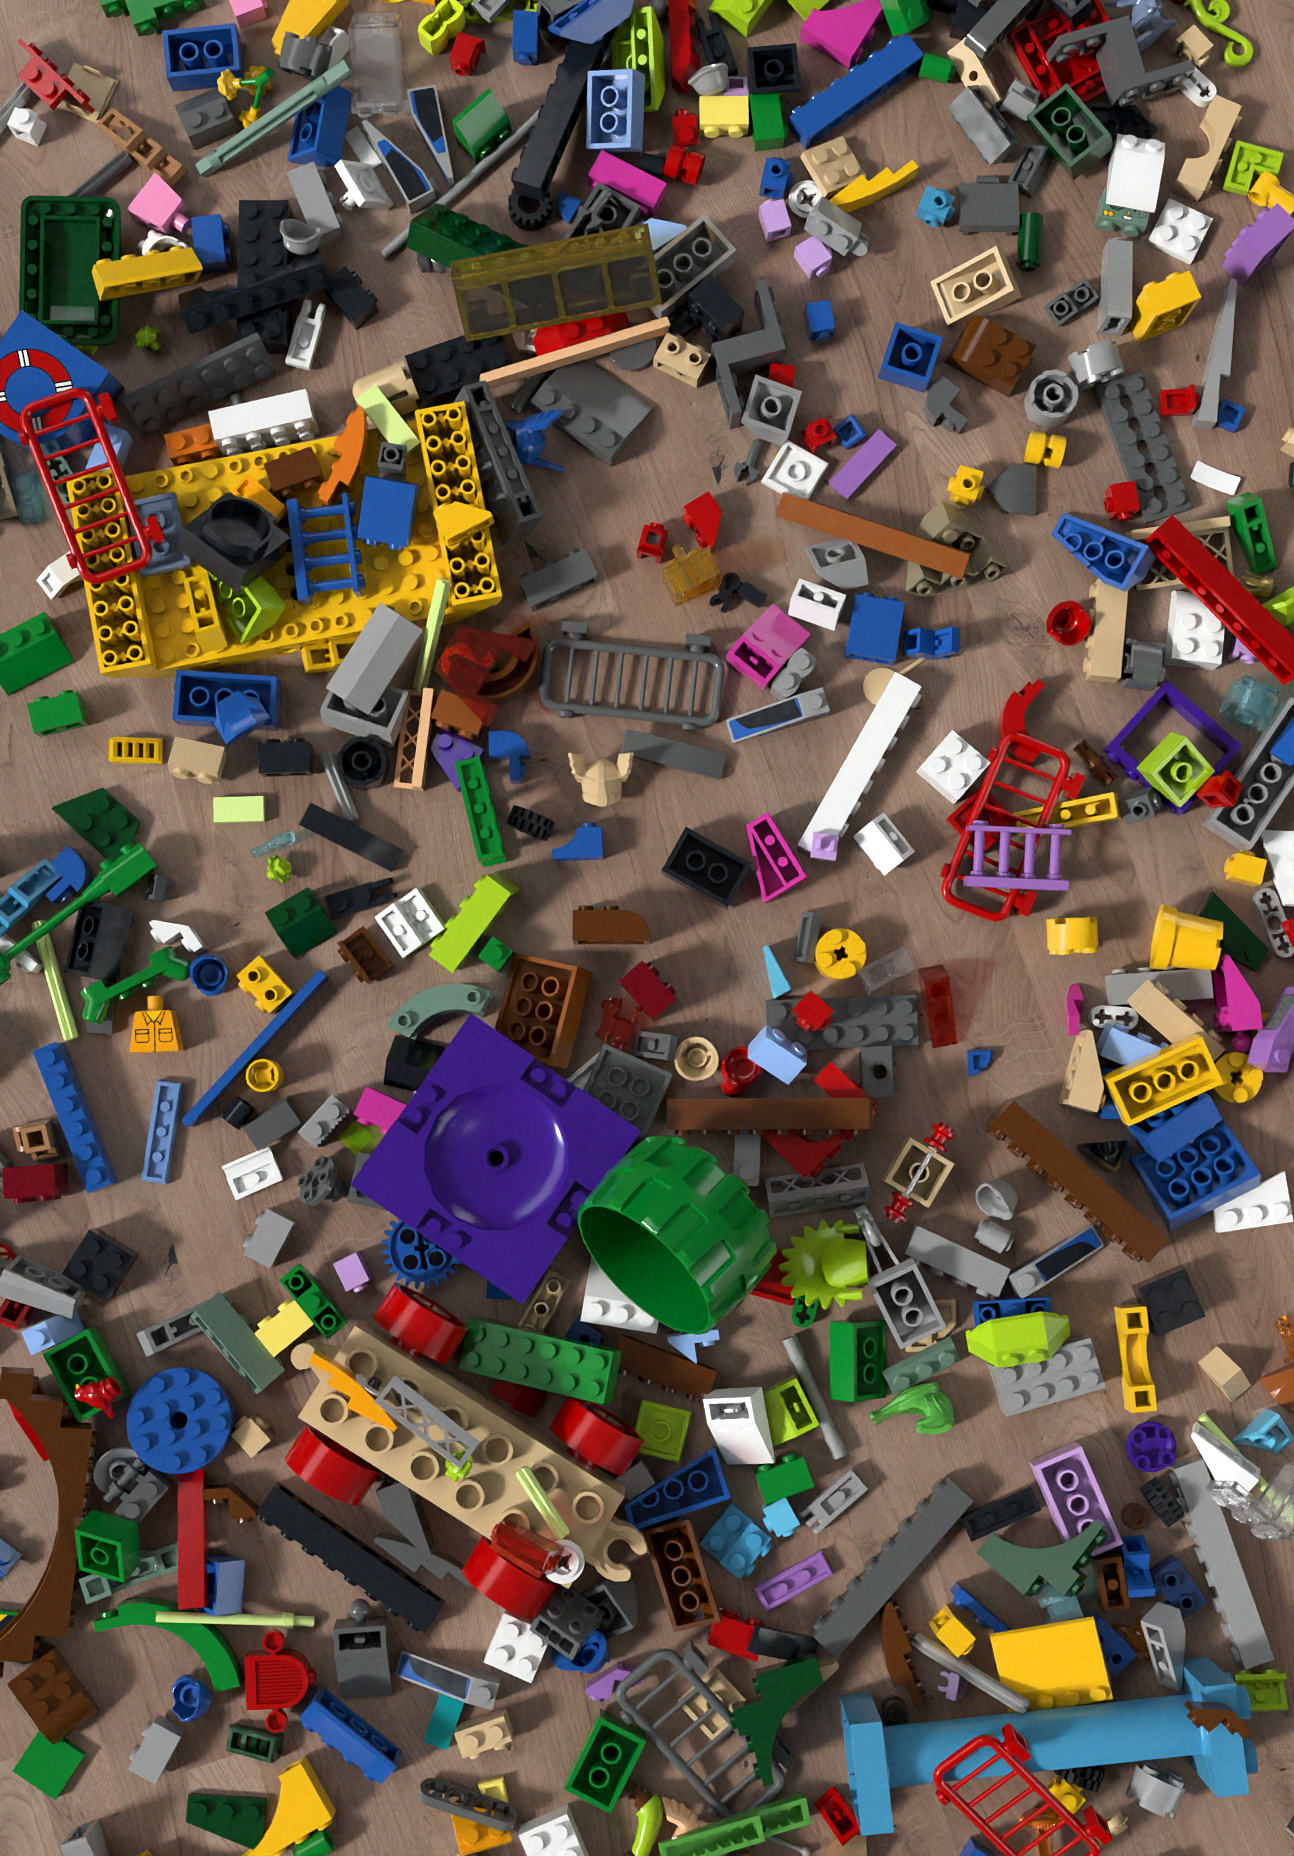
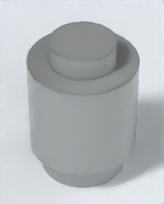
[974,1220,1014,1254]

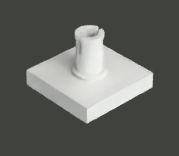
[335,159,394,211]

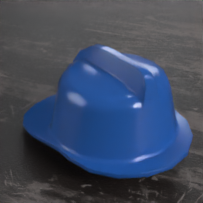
[551,1631,610,1674]

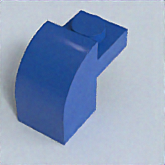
[903,627,960,660]
[489,731,531,784]
[46,846,92,904]
[1117,1535,1155,1598]

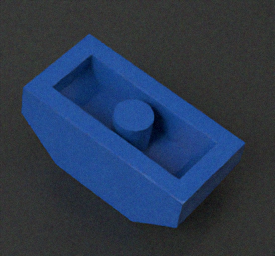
[214,690,271,746]

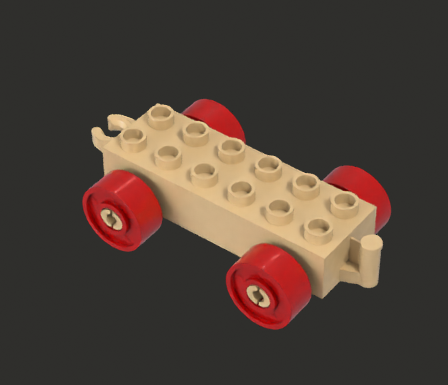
[285,1282,647,1619]

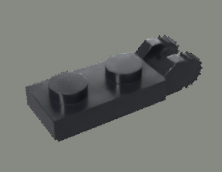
[695,12,738,77]
[324,877,398,921]

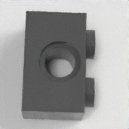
[859,1046,898,1098]

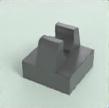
[145,874,176,901]

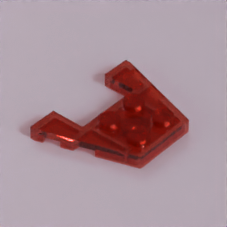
[434,626,537,728]

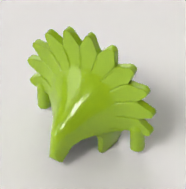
[779,1220,869,1309]

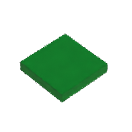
[12,1730,86,1800]

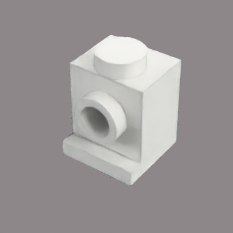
[7,107,47,146]

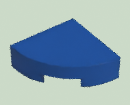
[557,190,582,225]
[966,1050,993,1076]

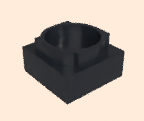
[177,492,290,593]

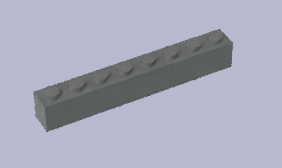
[812,1476,974,1658]

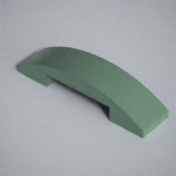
[79,1542,178,1604]

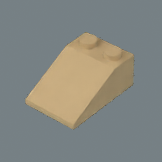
[930,246,1022,326]
[1058,1030,1106,1112]

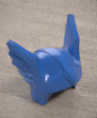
[504,409,566,472]

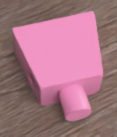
[127,173,191,236]

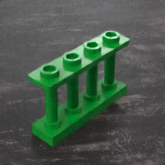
[455,756,507,868]

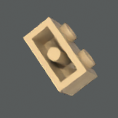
[653,333,711,388]
[168,737,226,784]
[454,1707,514,1759]

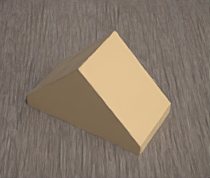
[1197,1346,1251,1402]

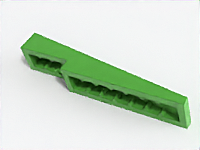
[658,1792,811,1856]

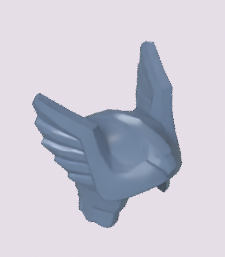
[1104,0,1177,53]

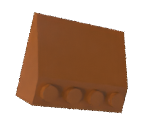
[495,953,592,1070]

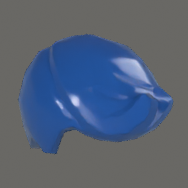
[189,953,229,996]
[172,1674,212,1722]

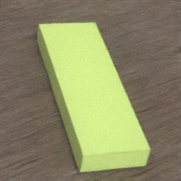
[355,384,421,456]

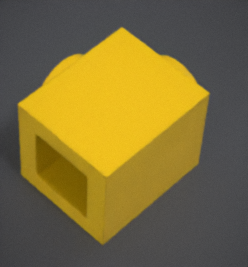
[1224,850,1267,887]

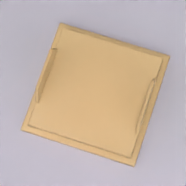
[57,63,118,124]

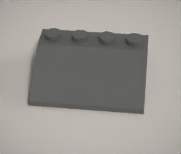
[530,360,654,467]

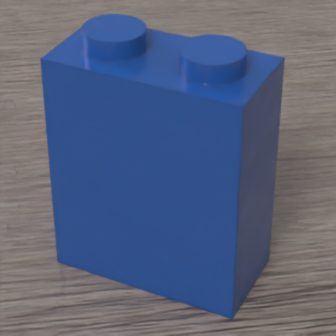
[357,476,420,550]
[844,592,905,666]

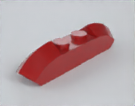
[668,0,700,94]

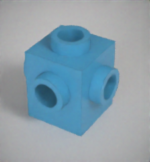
[915,185,956,229]

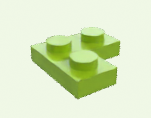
[1222,140,1284,196]

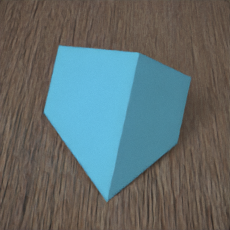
[1231,1408,1294,1455]

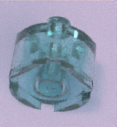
[1219,675,1279,731]
[1037,1580,1084,1624]

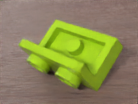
[1233,1669,1288,1712]

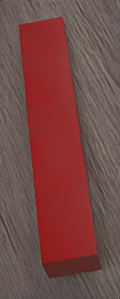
[177,1468,209,1610]

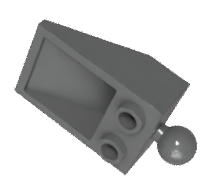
[376,1470,436,1557]
[333,1599,393,1698]

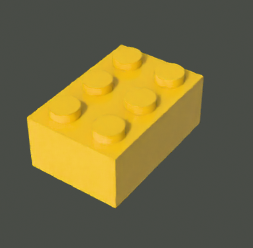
[1129,271,1201,343]

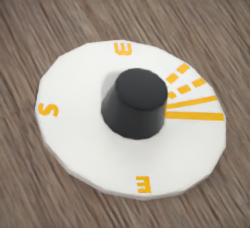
[355,1374,389,1400]

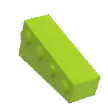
[429,871,521,973]

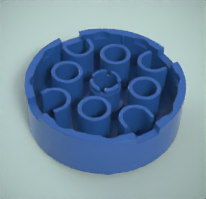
[127,1368,236,1474]

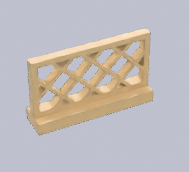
[1126,516,1234,591]

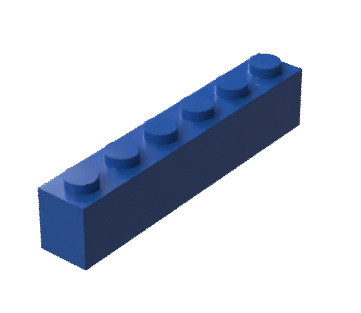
[788,33,924,150]
[32,1041,119,1193]

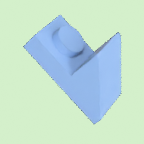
[667,1327,720,1364]

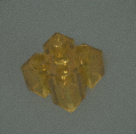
[662,544,721,607]

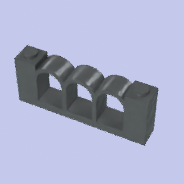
[454,380,543,546]

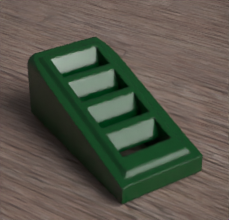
[225,1724,285,1764]

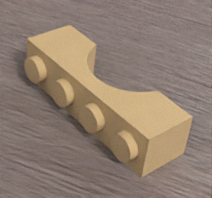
[1171,94,1242,202]

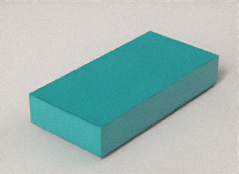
[423,1693,464,1750]

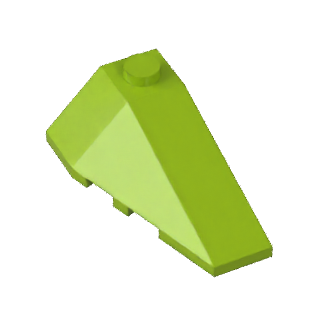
[207,571,285,644]

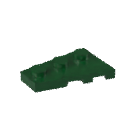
[1199,892,1269,972]
[186,1793,267,1850]

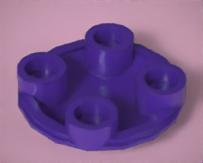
[1126,1421,1176,1472]

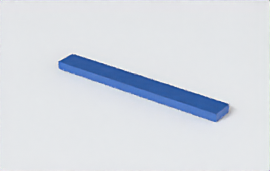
[181,970,330,1127]

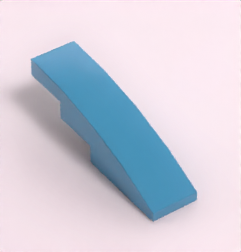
[0,859,63,938]

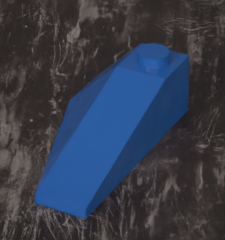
[1051,512,1156,592]

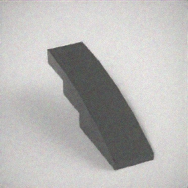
[620,729,726,780]
[373,1532,471,1587]

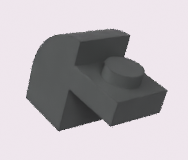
[924,375,968,435]

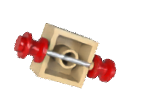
[881,1121,955,1224]

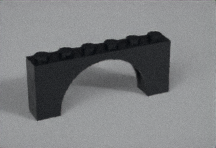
[178,247,331,335]

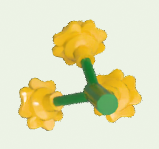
[217,65,274,128]

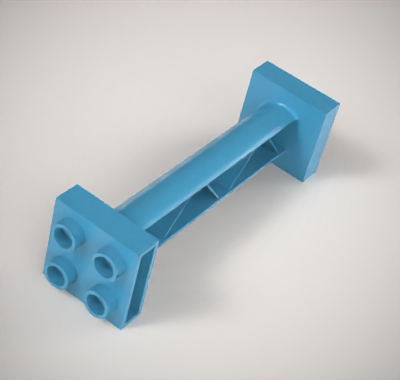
[840,1656,1258,1836]

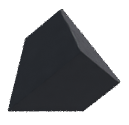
[1077,1140,1133,1173]

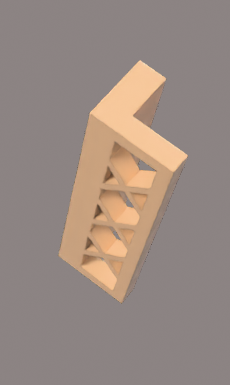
[393,688,436,791]

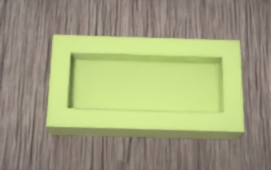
[213,796,265,823]

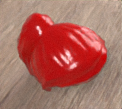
[720,1046,763,1097]

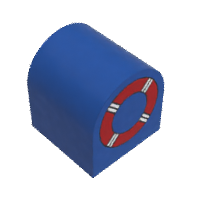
[0,310,125,456]

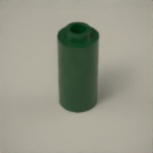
[1016,212,1043,272]

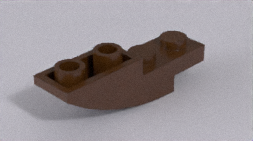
[880,1598,925,1707]

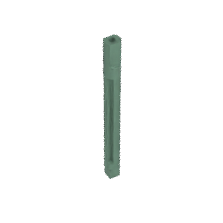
[195,59,354,178]

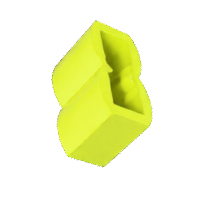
[418,0,466,55]

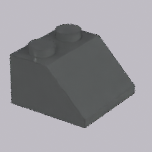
[175,87,239,150]

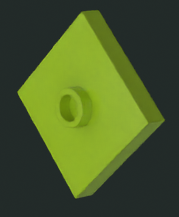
[634,1399,692,1463]

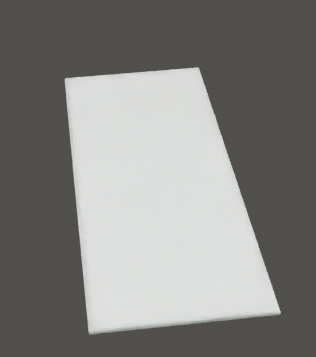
[345,126,382,169]

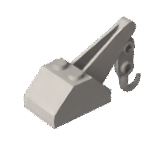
[853,1204,946,1350]

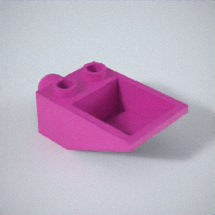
[1211,954,1263,1053]

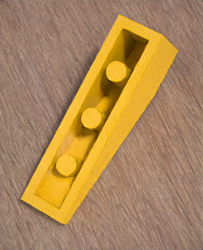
[1014,792,1122,837]

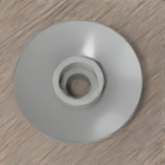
[93,1447,145,1493]

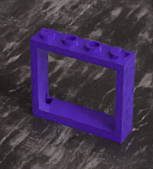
[1103,680,1242,816]

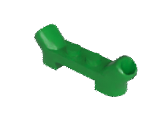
[80,946,191,1025]

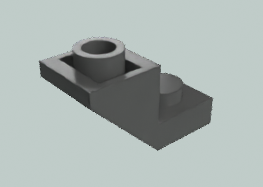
[377,442,407,482]

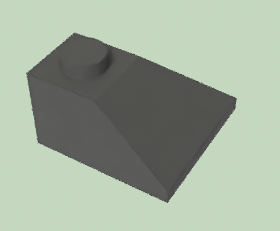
[580,1577,637,1640]

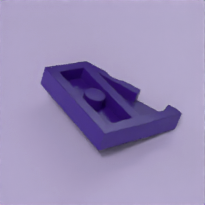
[428,729,485,792]

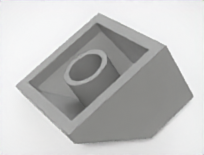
[741,375,802,446]
[805,538,869,590]

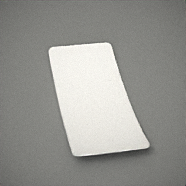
[1190,461,1240,495]

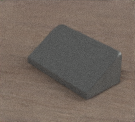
[1007,143,1053,198]

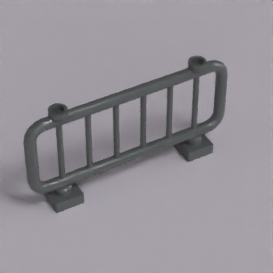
[538,621,725,731]
[616,1640,794,1819]

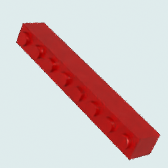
[1143,515,1294,685]

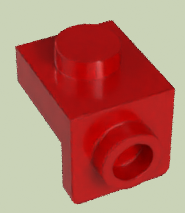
[670,108,699,147]
[1159,384,1199,417]

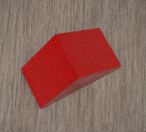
[0,1299,35,1330]
[814,1786,860,1846]

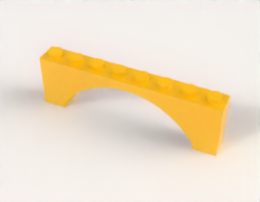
[137,1755,336,1856]

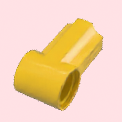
[1248,172,1294,215]

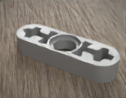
[1252,888,1294,958]

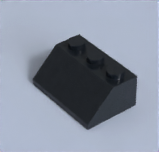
[64,901,133,983]

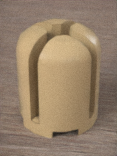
[352,360,422,425]

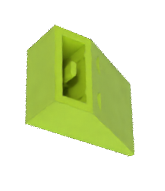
[762,1375,819,1446]

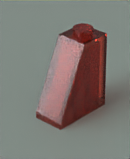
[489,1520,565,1578]

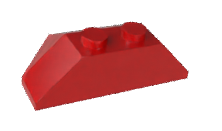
[532,292,631,356]

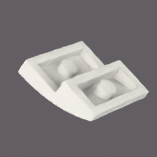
[375,887,447,958]

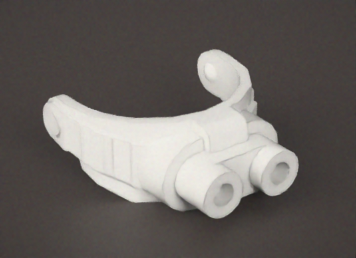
[138,230,190,256]

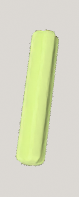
[516,1466,569,1540]

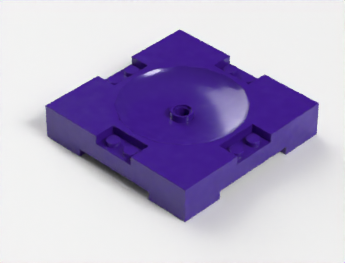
[350,1013,641,1304]

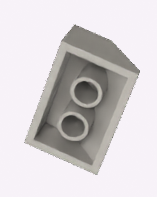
[320,685,409,747]

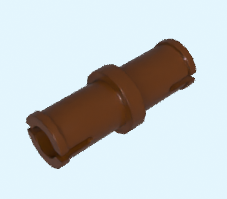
[1073,739,1118,787]

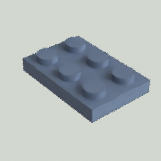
[126,491,193,577]

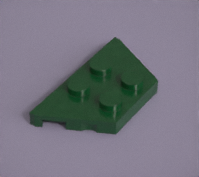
[52,788,141,860]

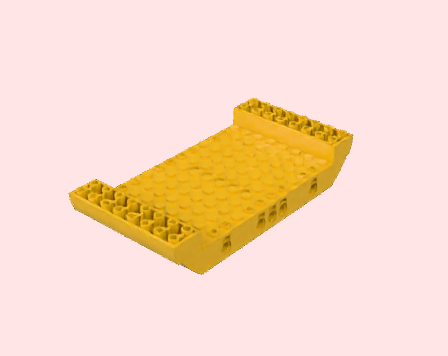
[66,401,502,678]

